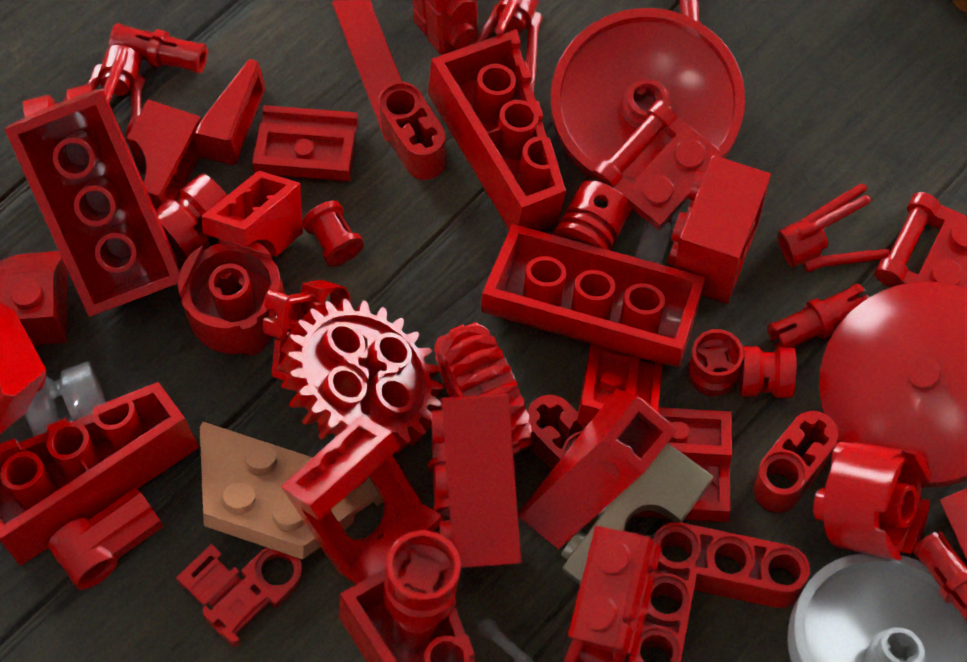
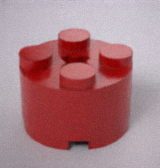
[178,239,285,355]
[813,442,931,560]

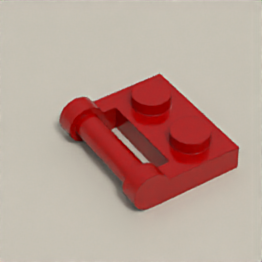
[592,100,724,231]
[874,192,967,288]

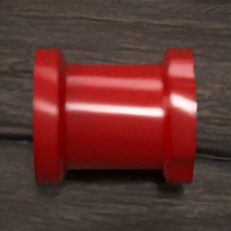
[302,200,364,267]

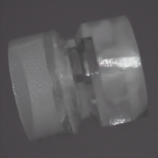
[26,361,106,436]

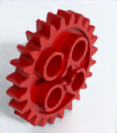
[279,299,443,454]

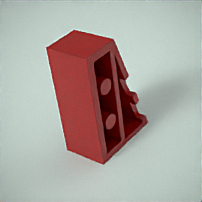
[431,393,521,568]

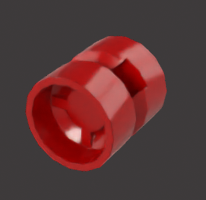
[155,173,227,264]
[383,530,461,629]

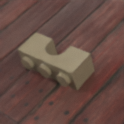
[561,443,713,585]

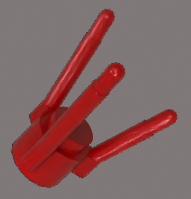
[472,0,543,93]
[87,45,145,121]
[777,183,890,273]

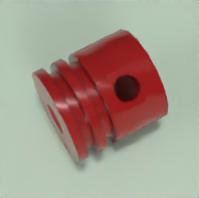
[553,180,632,251]

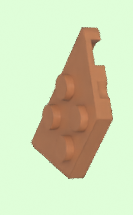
[200,422,383,559]

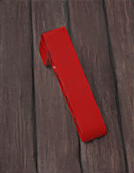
[629,522,810,662]

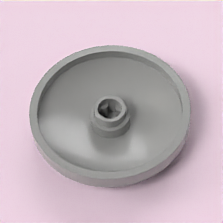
[788,553,967,662]

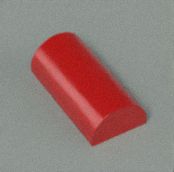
[4,89,181,317]
[481,224,706,369]

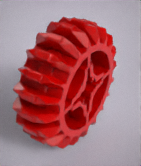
[434,322,532,456]

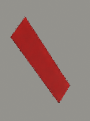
[332,0,409,141]

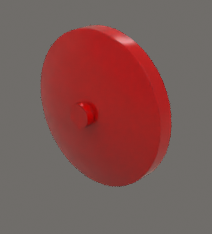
[551,8,745,183]
[819,282,967,488]

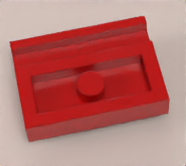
[252,105,359,181]
[577,344,662,423]

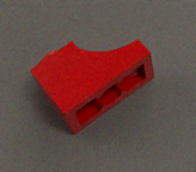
[126,100,201,209]
[202,171,303,257]

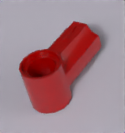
[48,487,164,590]

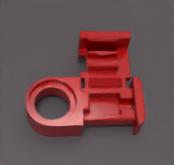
[263,280,351,380]
[176,544,302,647]

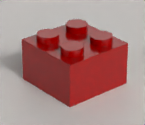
[667,155,771,304]

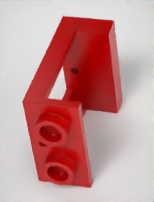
[281,415,445,585]

